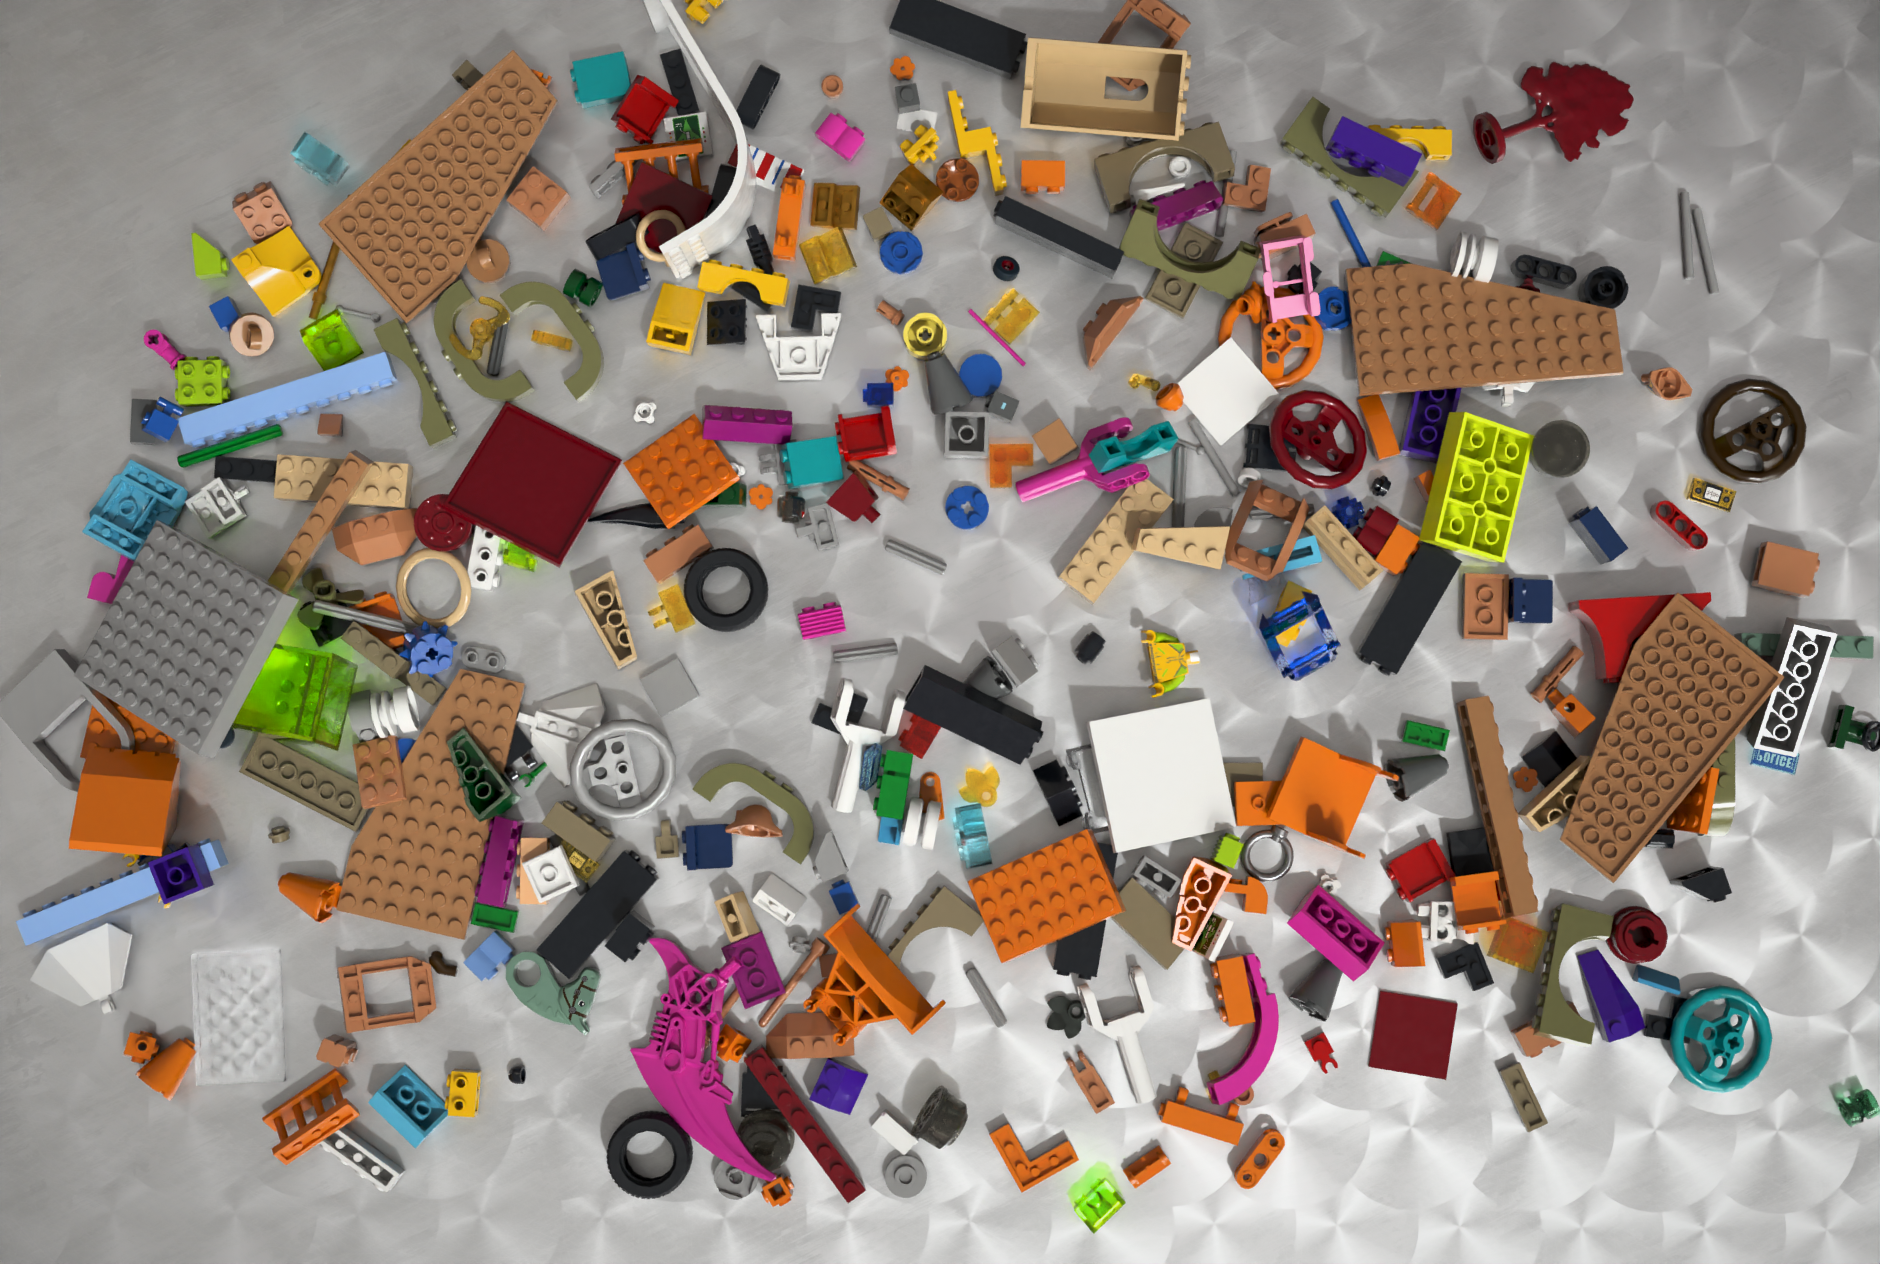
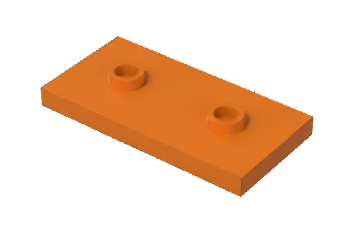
[1234,781,1282,826]

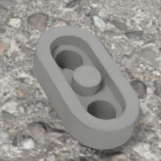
[461,647,506,673]

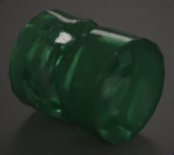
[1838,1089,1880,1127]

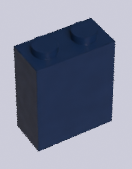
[1569,506,1628,565]

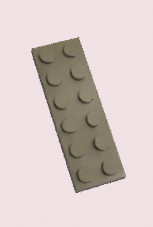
[239,733,369,832]

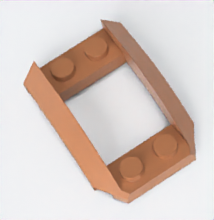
[1098,0,1191,91]
[1225,479,1310,582]
[337,956,436,1033]

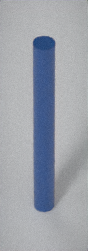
[1331,199,1372,267]

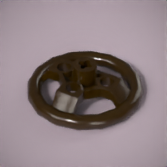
[1700,379,1807,484]

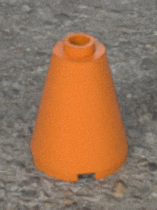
[278,872,342,923]
[135,1037,197,1101]

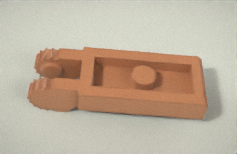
[1066,1050,1115,1114]

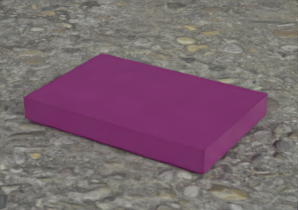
[721,931,786,1009]

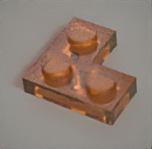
[989,444,1033,489]

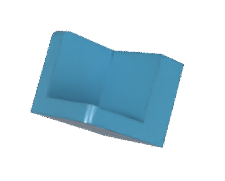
[878,816,903,845]

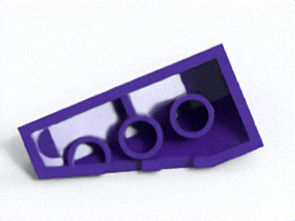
[1577,949,1646,1043]

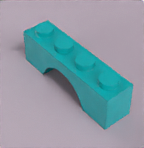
[1089,421,1179,473]

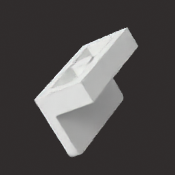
[752,874,807,926]
[871,1109,919,1156]

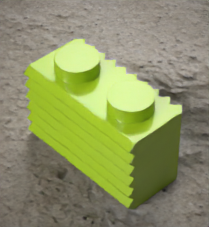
[1210,833,1244,869]

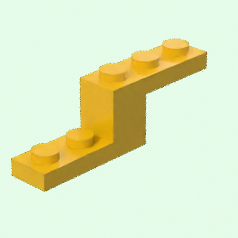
[948,90,1007,196]

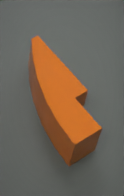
[1357,394,1400,461]

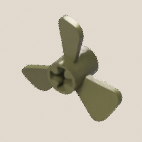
[297,568,365,630]

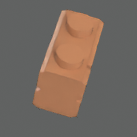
[316,1034,358,1068]

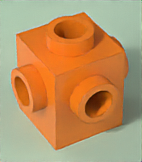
[717,1024,752,1063]
[123,1031,159,1064]
[761,1173,794,1207]

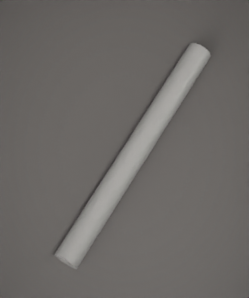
[1215,150,1237,237]
[1680,192,1694,279]
[1692,208,1719,294]
[1188,418,1240,497]

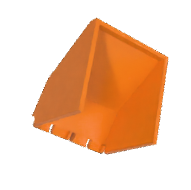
[69,747,181,856]

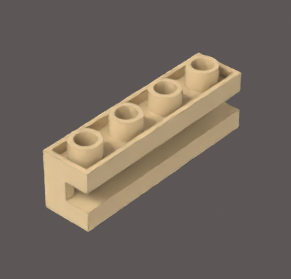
[1303,505,1383,591]

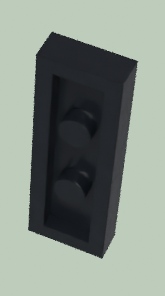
[660,49,700,116]
[214,456,277,483]

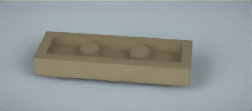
[1499,1062,1548,1133]

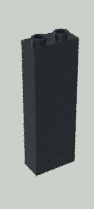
[889,0,1028,79]
[993,196,1124,279]
[1356,541,1462,676]
[903,665,1043,765]
[1052,842,1118,980]
[537,850,659,979]

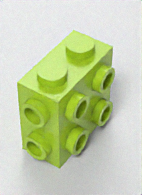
[175,356,231,407]

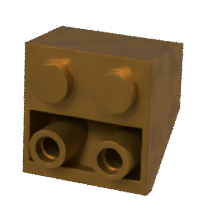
[879,164,944,231]

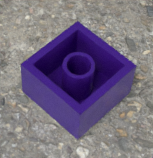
[148,844,214,904]

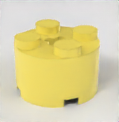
[903,313,947,360]

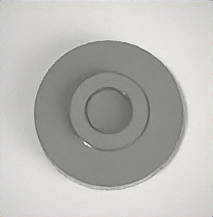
[885,1154,927,1198]

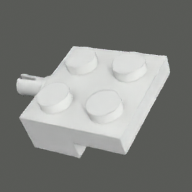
[185,477,249,539]

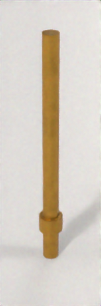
[309,195,350,320]

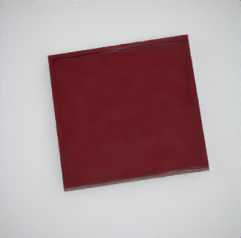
[442,401,622,568]

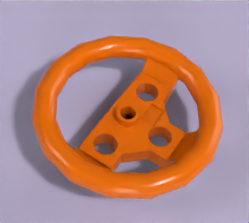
[1217,286,1324,390]

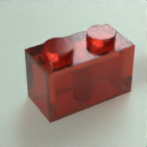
[898,714,941,759]

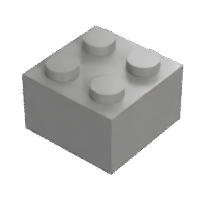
[944,411,989,459]

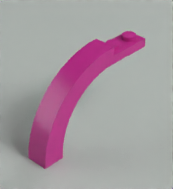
[1206,953,1279,1105]

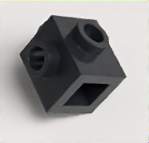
[1287,262,1322,294]

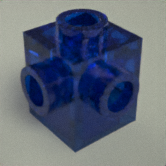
[1332,496,1365,529]

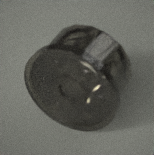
[1529,420,1590,478]
[911,1086,968,1149]
[737,1109,795,1172]

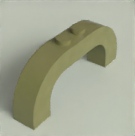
[434,279,535,402]
[500,282,604,402]
[1698,738,1735,836]
[692,763,814,865]

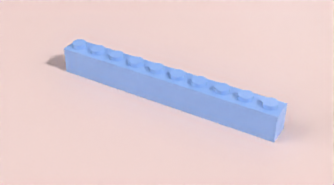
[177,352,397,447]
[16,838,229,946]

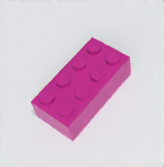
[1287,885,1385,982]

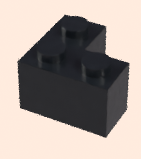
[1033,759,1083,826]
[605,910,655,962]

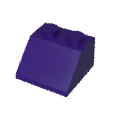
[809,1058,868,1115]

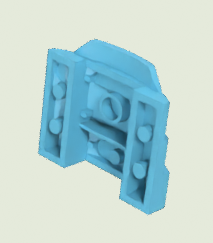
[82,460,188,562]

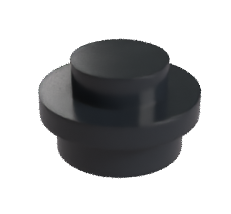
[1371,475,1391,497]

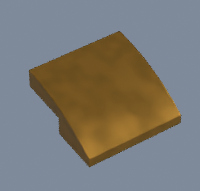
[810,183,860,230]

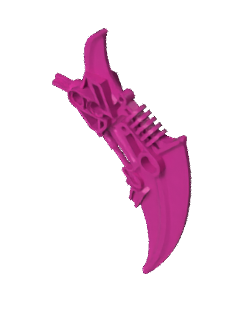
[630,938,776,1181]

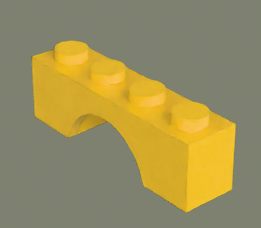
[1368,125,1452,160]
[697,259,790,307]

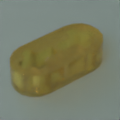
[531,330,573,352]

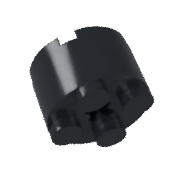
[1579,266,1628,309]

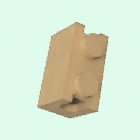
[714,891,760,943]

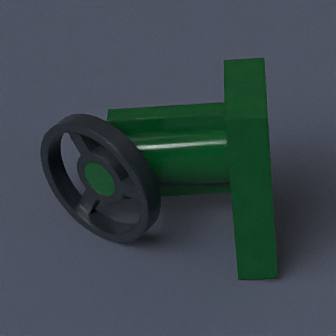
[1828,705,1880,752]

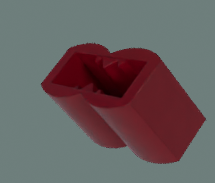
[1352,506,1399,557]

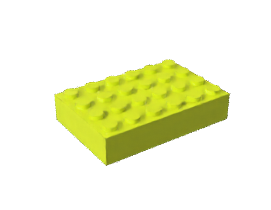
[1419,412,1534,563]

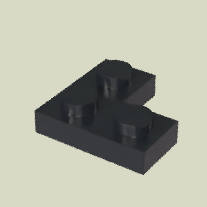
[791,284,841,332]
[811,693,868,735]
[1436,942,1494,991]
[1644,996,1694,1044]

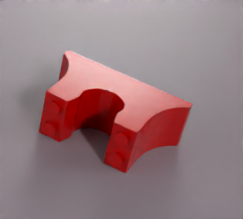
[1568,592,1711,683]

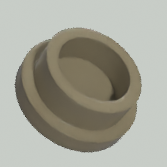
[268,826,290,843]

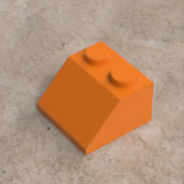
[1384,919,1425,967]

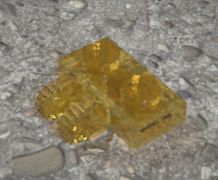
[648,584,696,633]

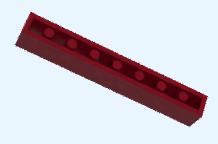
[744,1044,866,1203]

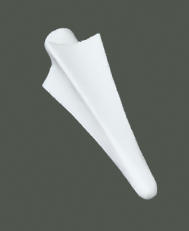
[1130,182,1185,205]

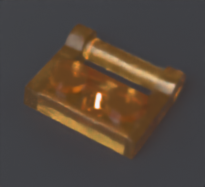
[1405,172,1462,231]

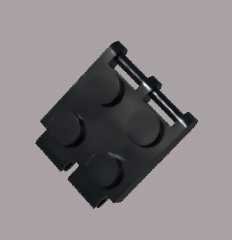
[1243,424,1298,472]
[741,1066,787,1119]

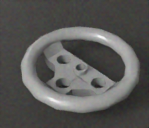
[570,719,676,821]

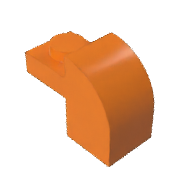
[1224,876,1268,914]

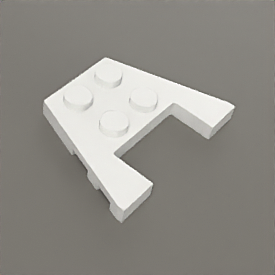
[756,313,841,381]

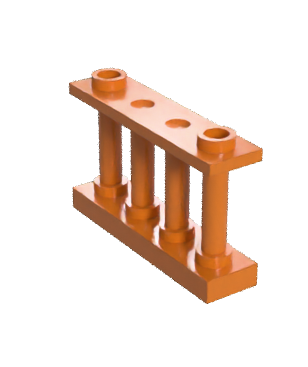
[614,138,709,205]
[262,1068,360,1165]

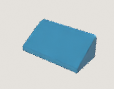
[1632,965,1681,995]

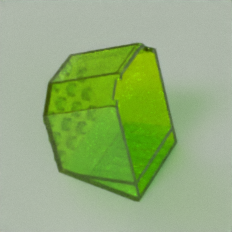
[230,644,358,751]

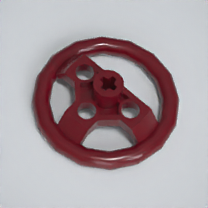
[1269,390,1367,489]

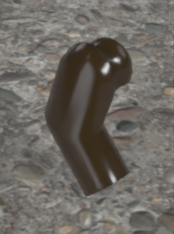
[429,951,458,977]

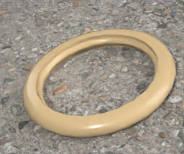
[396,548,472,628]

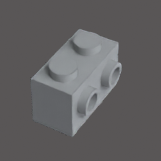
[1131,855,1182,899]

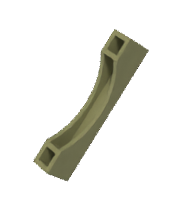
[373,318,457,449]

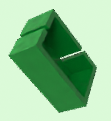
[873,750,913,820]

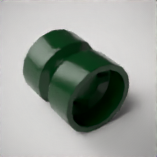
[563,269,603,307]

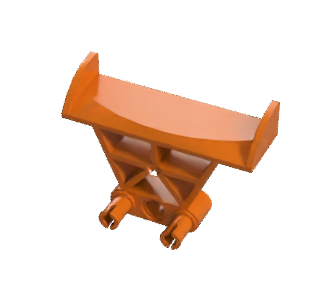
[803,903,946,1046]

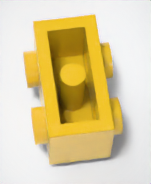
[445,1069,482,1117]

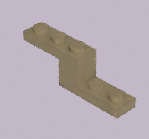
[341,621,447,706]

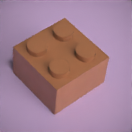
[507,166,571,231]

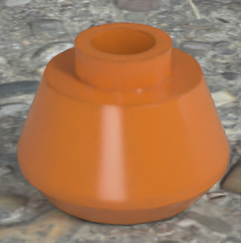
[1156,383,1184,411]

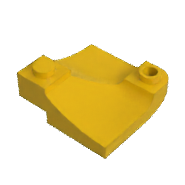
[231,226,321,317]

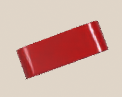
[1650,500,1708,551]

